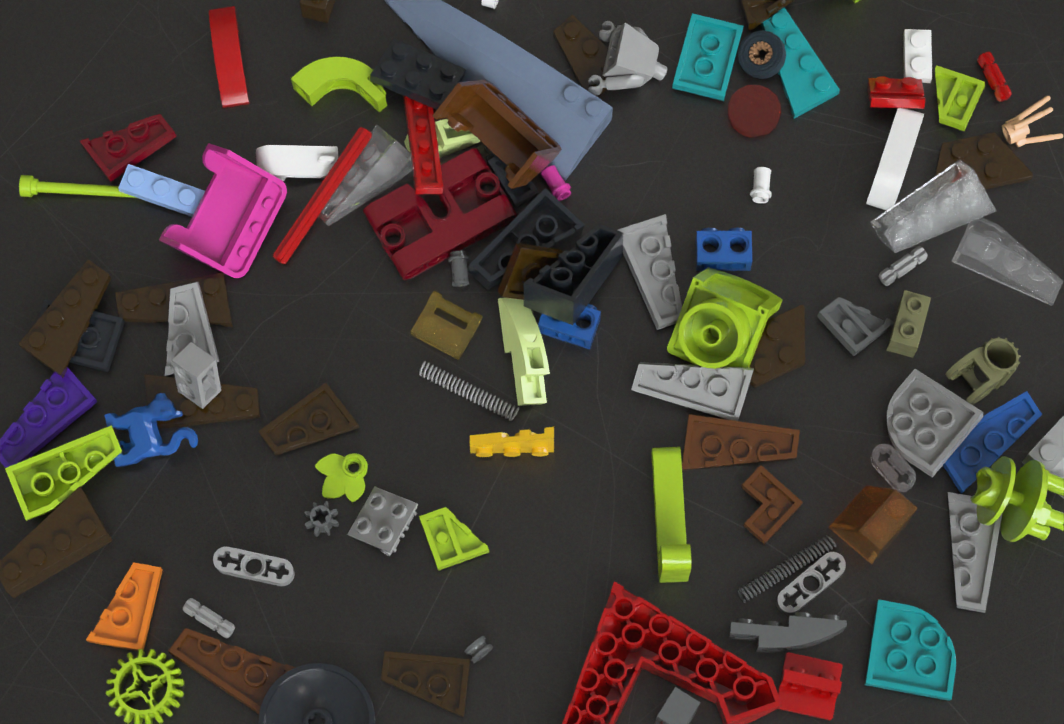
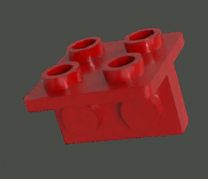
[778,652,843,721]

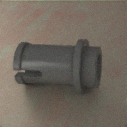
[448,251,469,287]

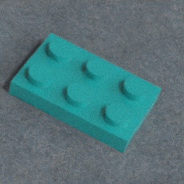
[672,13,743,101]

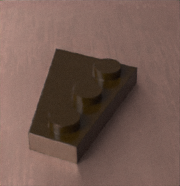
[258,383,359,455]
[381,651,470,718]

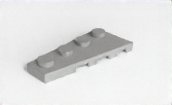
[631,362,754,421]
[948,492,1003,613]

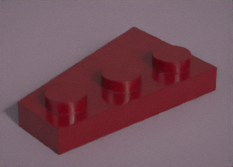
[80,114,177,182]

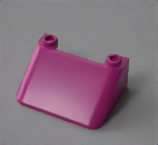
[159,143,287,278]

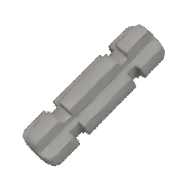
[878,246,928,286]
[183,598,235,638]

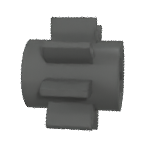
[304,501,339,537]

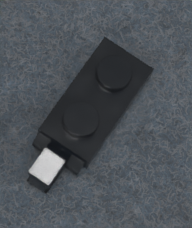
[484,145,539,208]

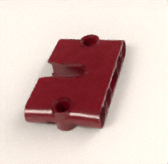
[363,148,518,280]

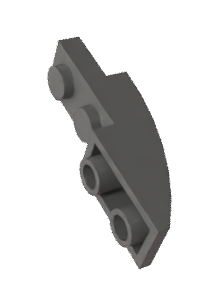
[728,612,847,653]

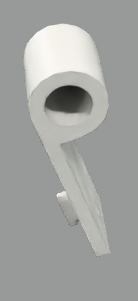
[256,145,338,181]

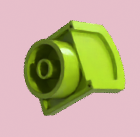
[667,267,783,369]

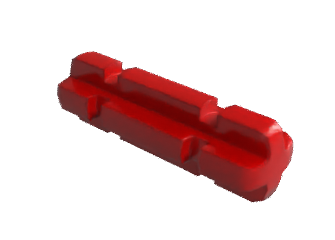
[977,51,1012,102]

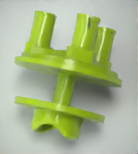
[970,456,1064,542]

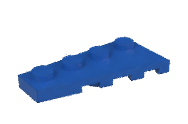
[943,391,1042,494]

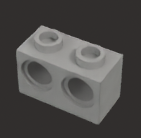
[172,342,221,409]

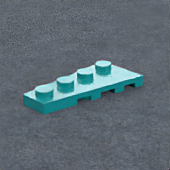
[761,7,840,119]

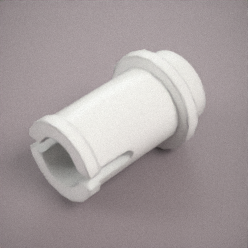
[750,167,772,203]

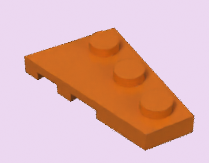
[86,562,163,651]

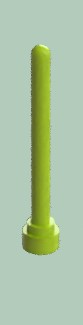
[19,175,136,198]

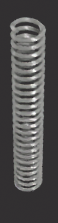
[419,360,519,421]

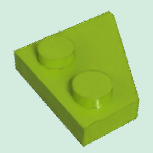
[935,65,985,131]
[419,507,489,571]

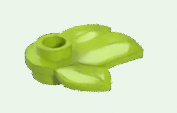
[315,453,368,502]

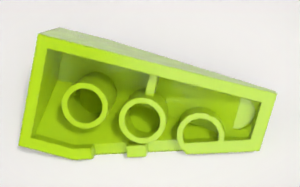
[5,425,122,521]

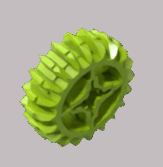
[106,649,184,724]

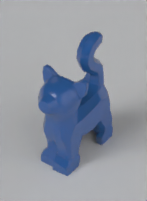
[105,393,198,467]

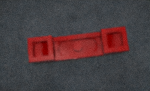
[209,6,249,108]

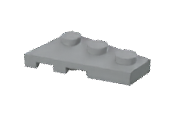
[165,282,220,376]

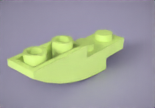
[498,298,550,406]

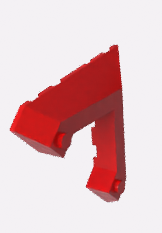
[562,581,782,724]

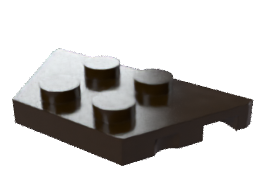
[930,132,1033,201]
[749,304,805,388]

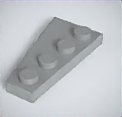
[618,214,682,330]

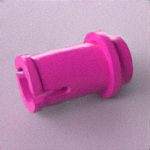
[541,165,571,201]

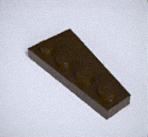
[115,273,233,327]
[145,374,260,429]

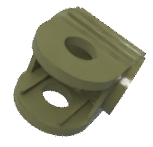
[945,337,1021,405]

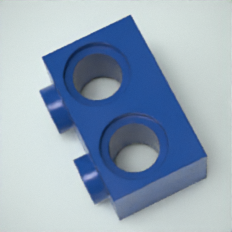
[695,228,752,271]
[538,304,601,349]

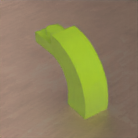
[291,57,387,113]

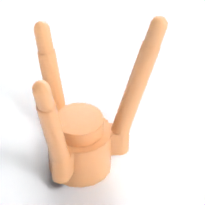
[1002,96,1063,147]

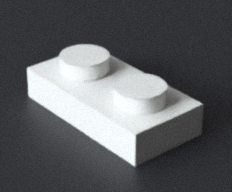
[903,29,932,83]

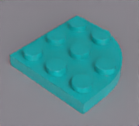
[864,599,956,701]

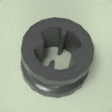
[464,636,493,663]

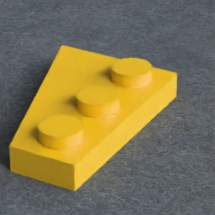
[470,427,554,457]

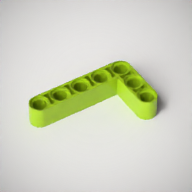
[652,447,691,583]

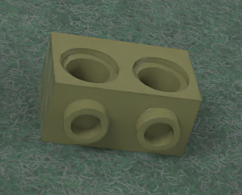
[886,290,931,358]

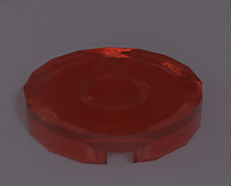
[728,85,781,137]

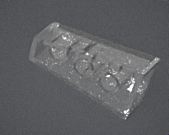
[871,160,996,253]

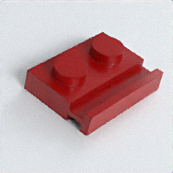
[867,76,925,109]

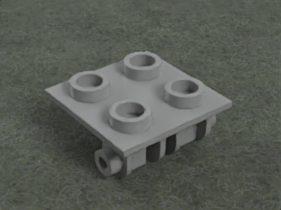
[347,486,418,556]

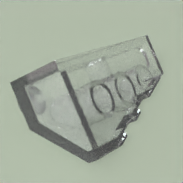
[318,125,412,226]
[952,214,1063,306]

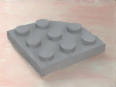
[887,369,983,477]

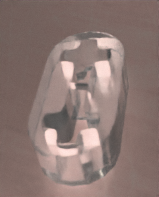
[870,444,916,492]

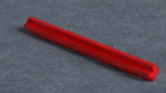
[273,127,372,264]

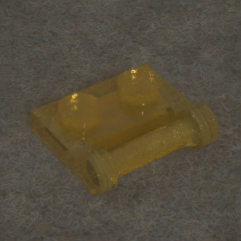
[410,291,483,360]

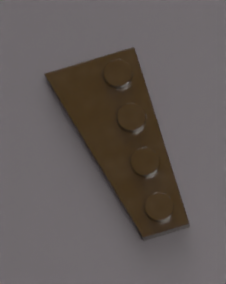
[19,260,111,378]

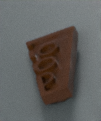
[682,414,800,470]
[168,628,295,714]

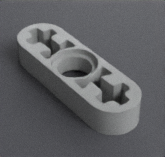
[213,547,295,586]
[776,552,846,615]

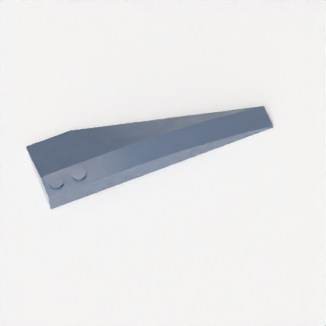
[384,0,613,181]

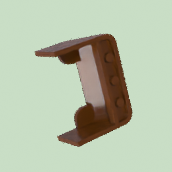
[433,80,562,189]

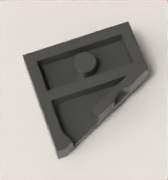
[817,297,894,356]

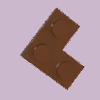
[741,465,803,545]

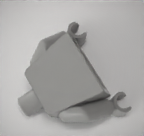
[588,21,667,96]

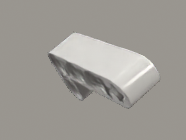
[866,108,924,212]

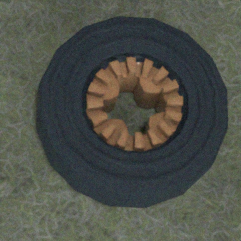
[738,30,786,79]

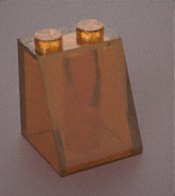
[829,486,918,564]

